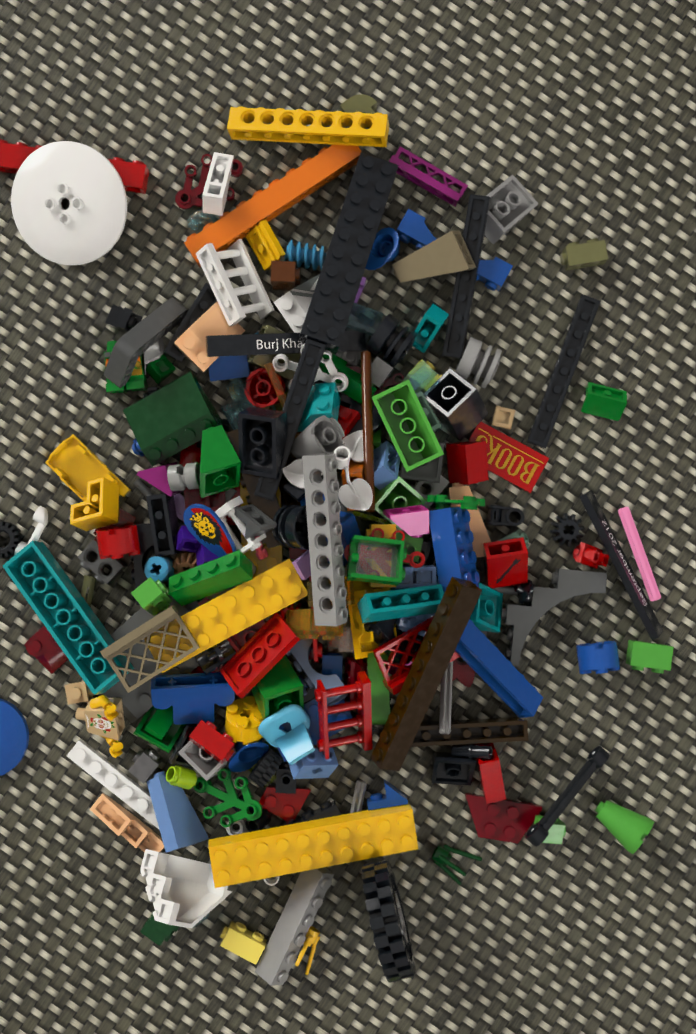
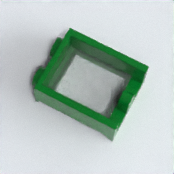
[346,535,407,586]

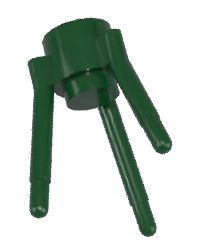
[431,844,482,885]

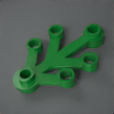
[427,495,485,510]
[193,768,262,828]

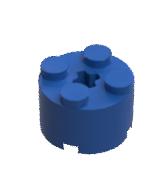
[576,641,620,674]

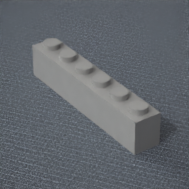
[255,867,334,986]

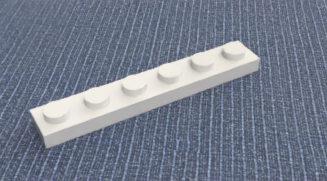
[67,739,159,829]

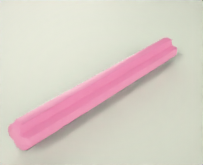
[618,506,661,601]

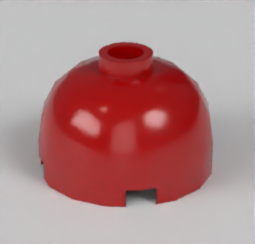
[245,368,286,408]

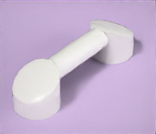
[14,506,48,555]

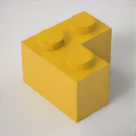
[70,477,119,531]

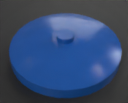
[0,699,29,776]

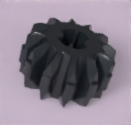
[550,513,585,547]

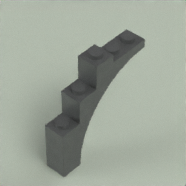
[501,568,607,666]

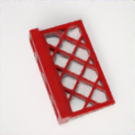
[373,616,461,695]

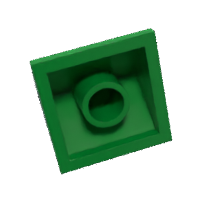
[133,706,186,753]

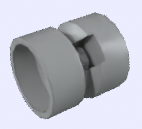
[167,462,200,492]

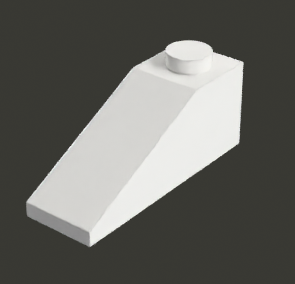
[202,152,234,216]

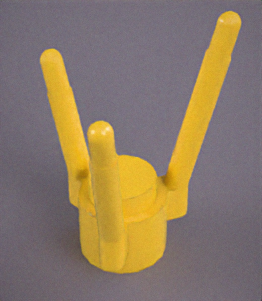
[295,926,320,975]

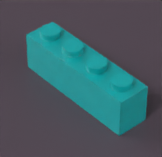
[357,584,444,623]

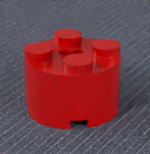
[96,525,141,559]

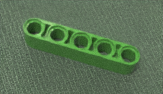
[367,652,390,725]

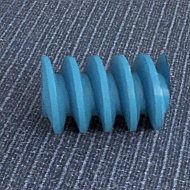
[284,240,327,270]
[144,556,175,582]

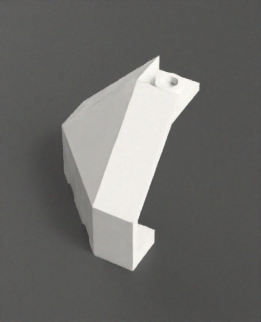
[140,849,233,928]

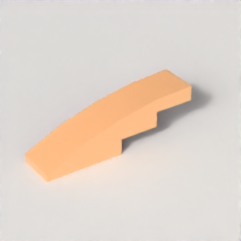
[90,793,164,853]

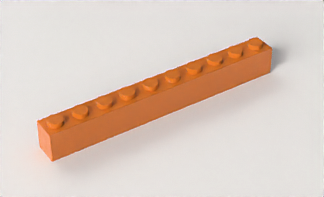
[184,145,361,267]

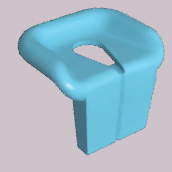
[258,704,315,765]

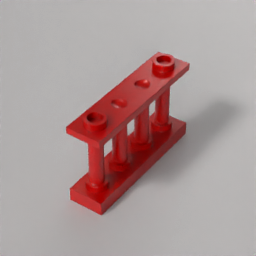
[314,671,372,760]

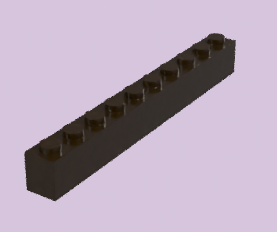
[370,577,482,771]

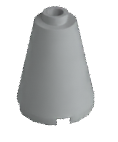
[291,415,345,459]

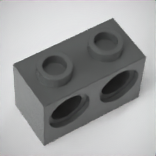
[78,539,127,584]

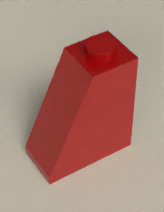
[475,743,506,804]

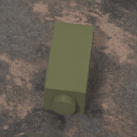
[560,238,608,271]

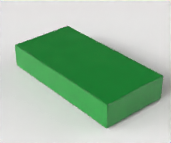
[144,706,174,740]

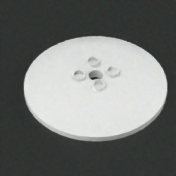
[11,141,127,265]

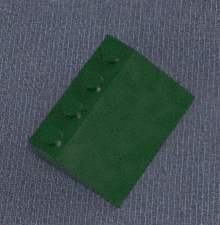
[123,371,223,467]

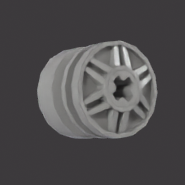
[455,337,502,389]

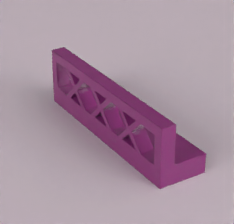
[389,146,468,207]

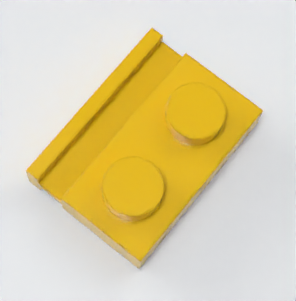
[245,220,286,271]

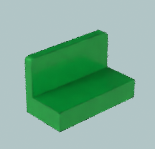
[581,382,627,421]

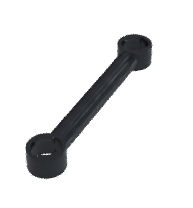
[525,746,610,847]

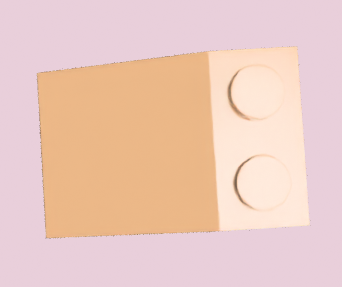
[174,302,245,373]

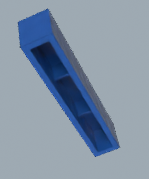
[455,619,543,718]

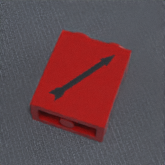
[483,537,528,588]

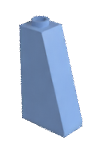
[146,771,209,853]

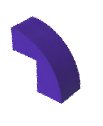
[176,525,219,566]

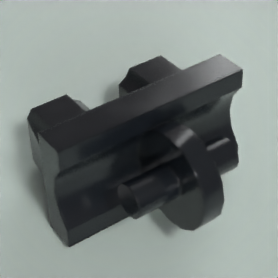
[195,639,236,675]

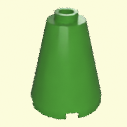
[595,800,654,854]

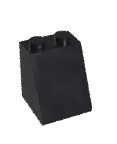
[423,369,489,441]

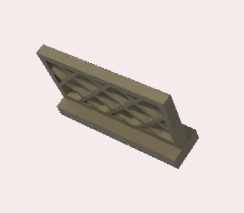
[100,605,200,693]

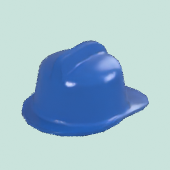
[365,227,400,270]
[228,740,269,772]

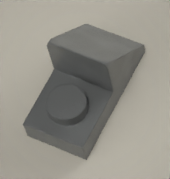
[234,504,277,539]

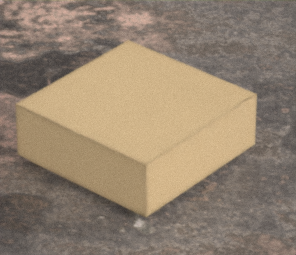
[491,405,515,430]

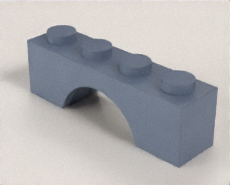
[286,625,348,706]

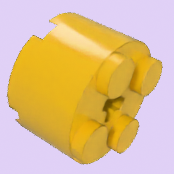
[225,696,263,745]

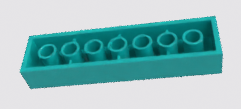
[3,541,135,695]

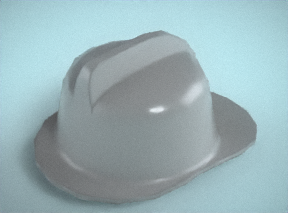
[144,338,164,375]

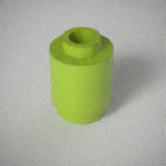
[166,765,197,790]

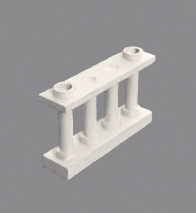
[196,239,274,326]
[215,496,267,554]

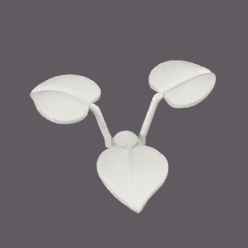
[283,430,373,511]

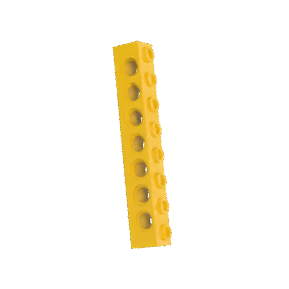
[227,106,389,147]

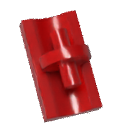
[573,542,609,569]

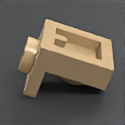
[65,681,95,705]

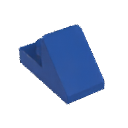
[367,779,408,810]

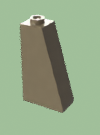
[392,230,476,283]

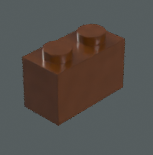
[270,261,301,291]

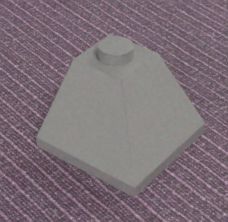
[178,741,236,781]

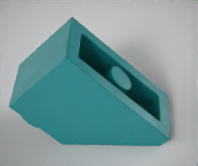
[413,304,449,353]

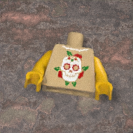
[75,695,125,758]

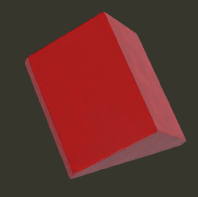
[446,440,489,485]

